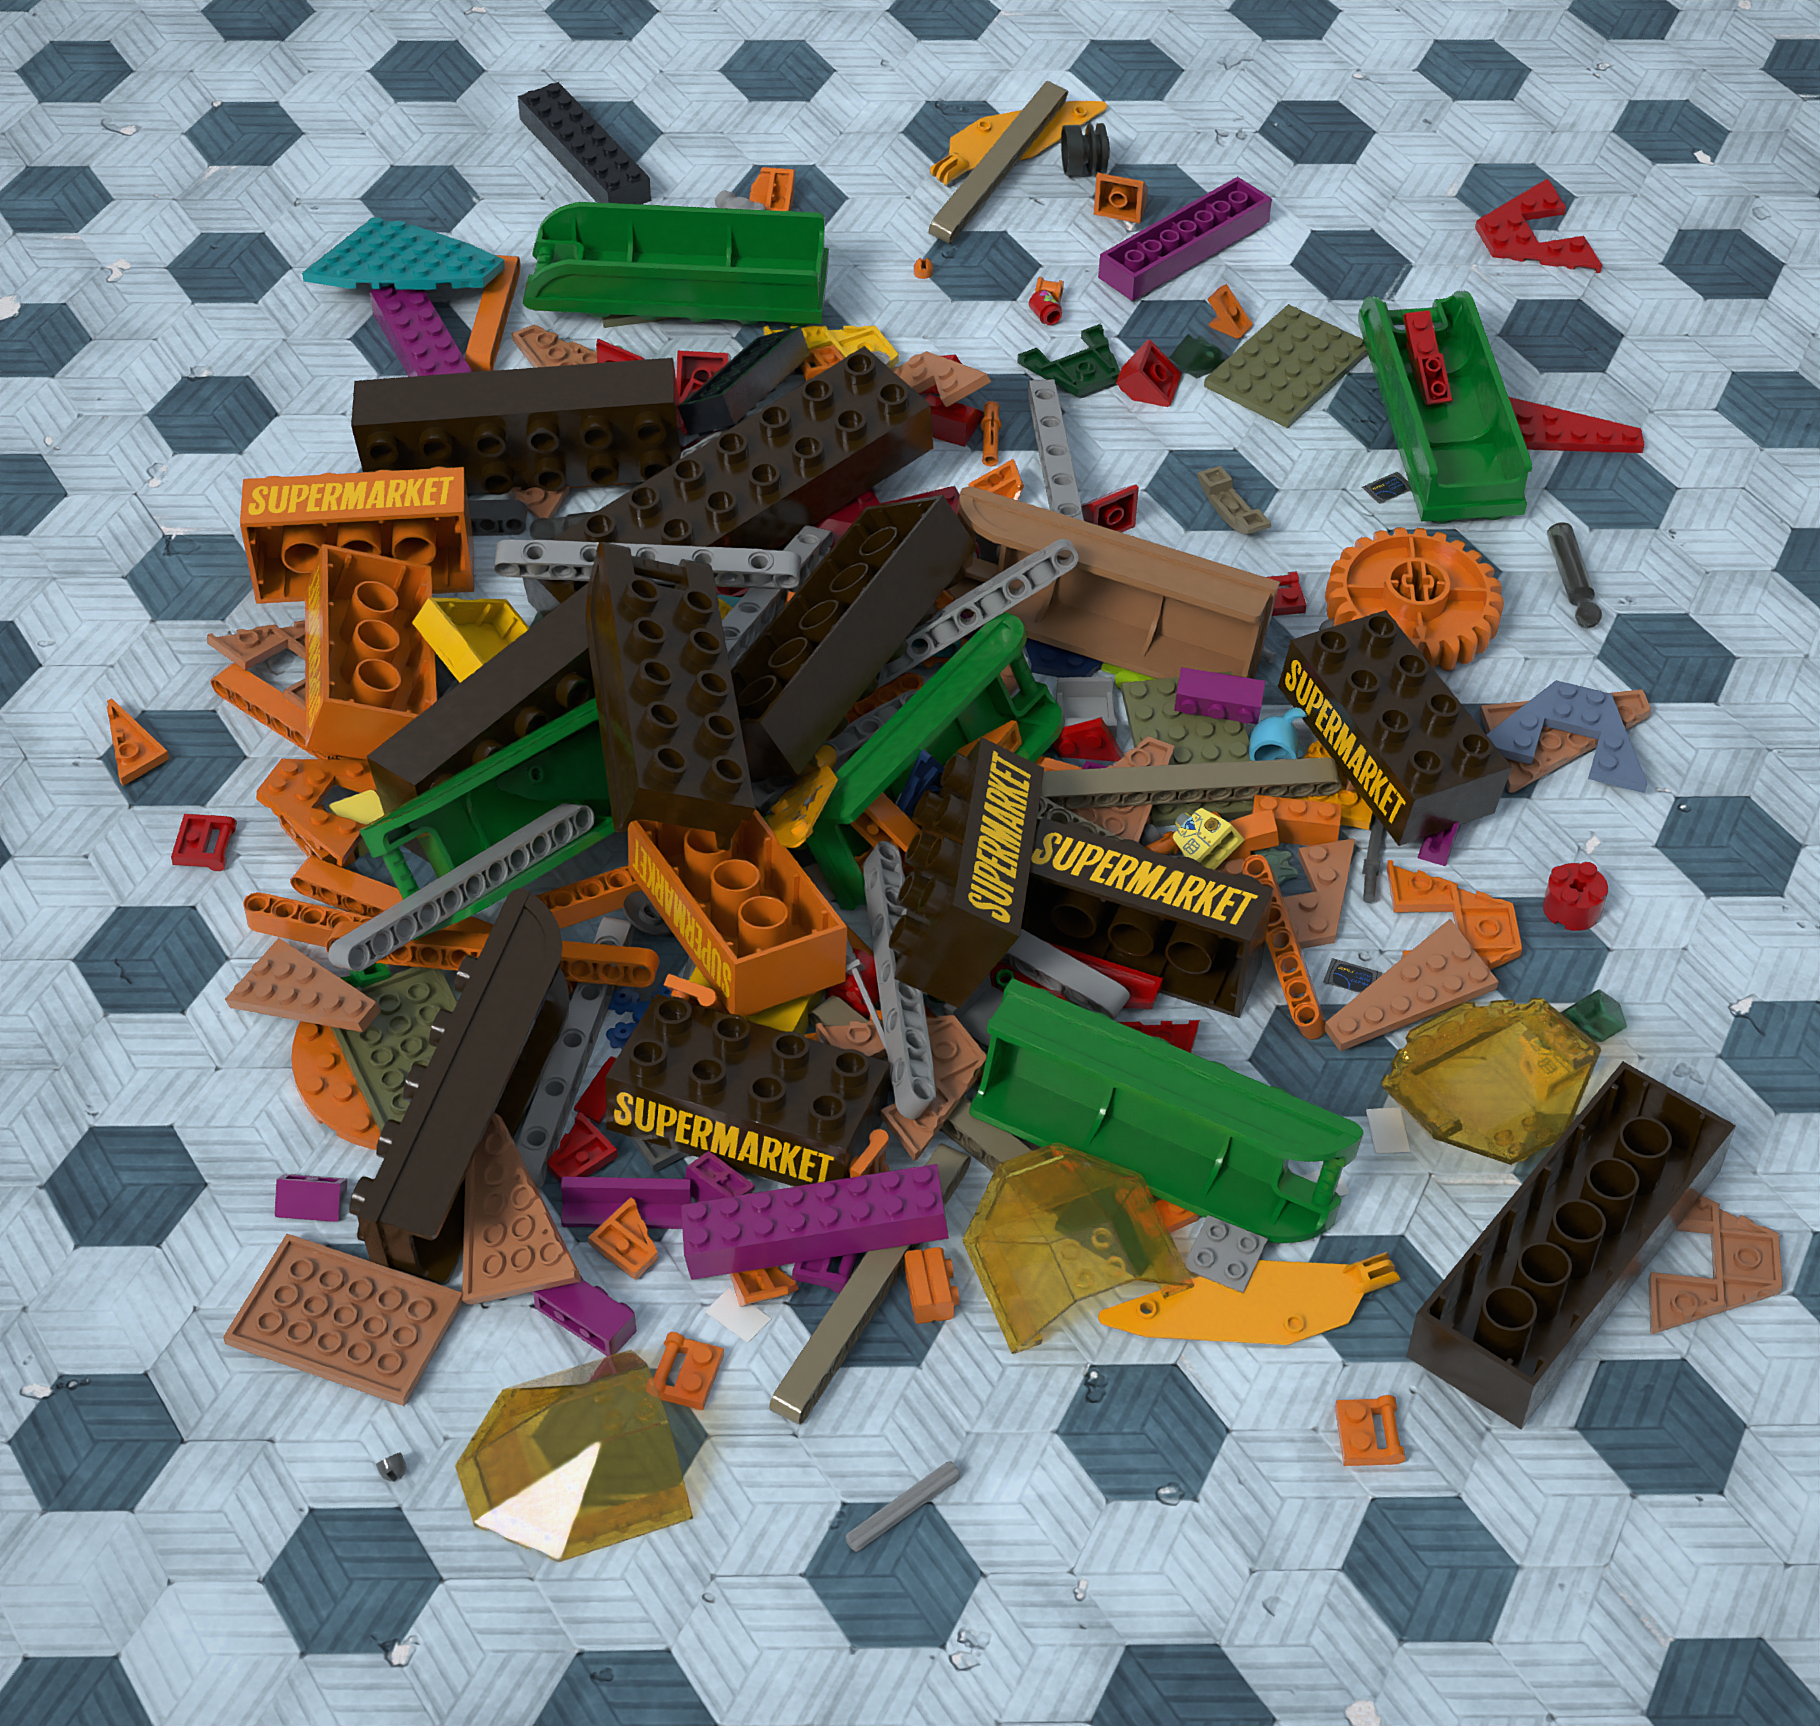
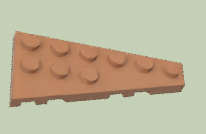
[1324,919,1499,1051]

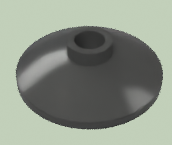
[623,891,673,935]

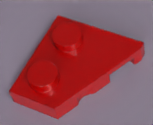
[1052,717,1123,762]
[547,1112,618,1184]

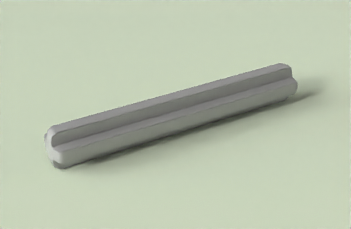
[845,1461,960,1552]

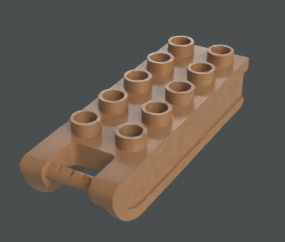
[947,487,1280,679]

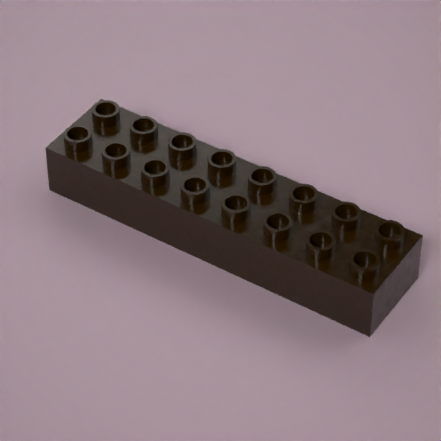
[522,346,934,617]

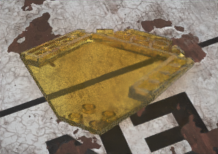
[1381,998,1601,1165]
[962,1142,1194,1355]
[455,1349,693,1562]

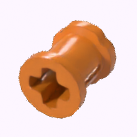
[1035,277,1064,303]

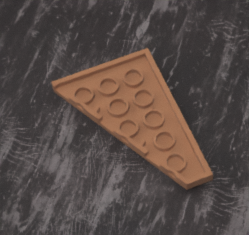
[512,325,597,368]
[1479,689,1651,793]
[462,1113,581,1305]

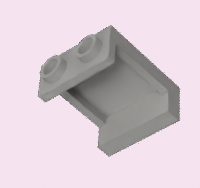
[1056,677,1117,740]

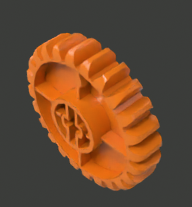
[1325,527,1504,671]

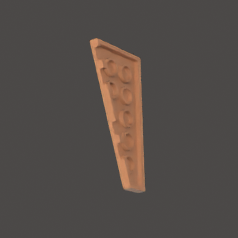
[225,938,381,1032]

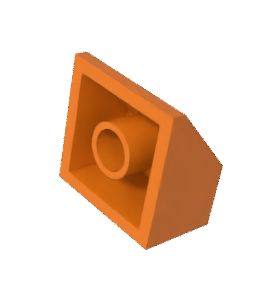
[1094,173,1148,223]

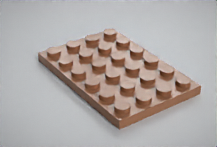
[223,1234,463,1406]

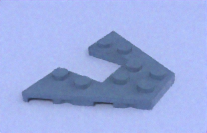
[1486,680,1647,793]

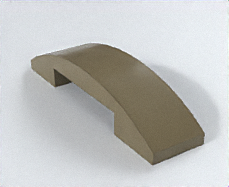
[1197,466,1271,534]

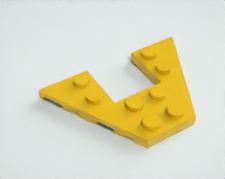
[764,326,899,369]

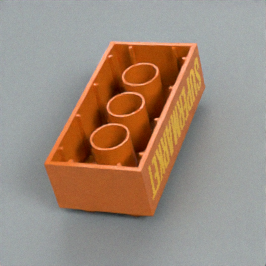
[240,467,474,604]
[305,544,437,760]
[628,809,847,1017]

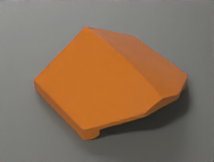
[749,167,795,211]
[968,459,1024,500]
[730,1266,799,1307]

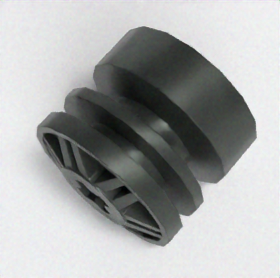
[1061,123,1110,176]

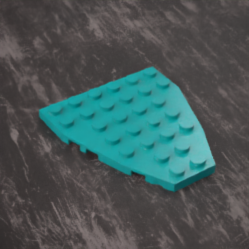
[302,217,505,290]

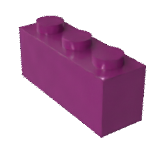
[1174,667,1265,724]
[533,1276,637,1359]

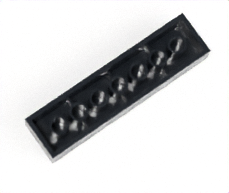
[517,82,651,204]
[677,326,811,437]

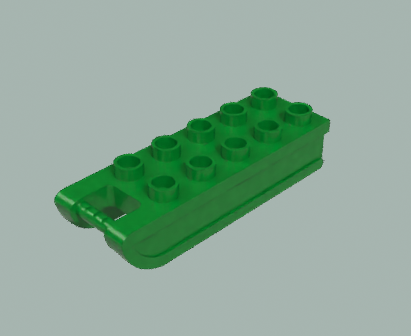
[523,202,829,327]
[1358,291,1532,524]
[806,612,1065,911]
[359,697,615,940]
[969,978,1364,1243]

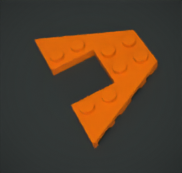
[256,759,378,867]
[1386,860,1522,970]

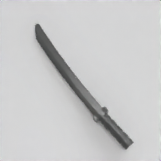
[1362,816,1384,903]

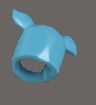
[1248,707,1307,761]

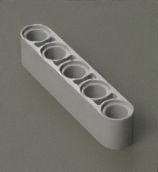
[1000,929,1130,1020]

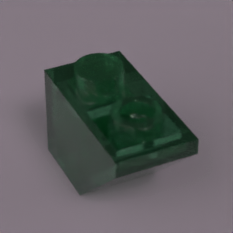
[1169,334,1225,379]
[1550,989,1627,1044]

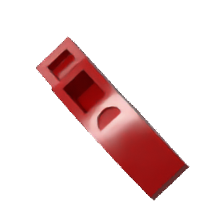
[1403,310,1452,406]

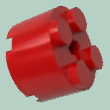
[1543,862,1608,931]
[824,948,880,1018]

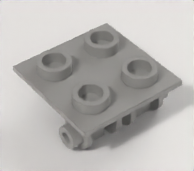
[1182,1215,1268,1293]

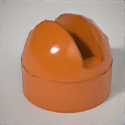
[914,258,933,279]

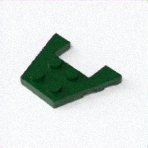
[1017,324,1120,397]

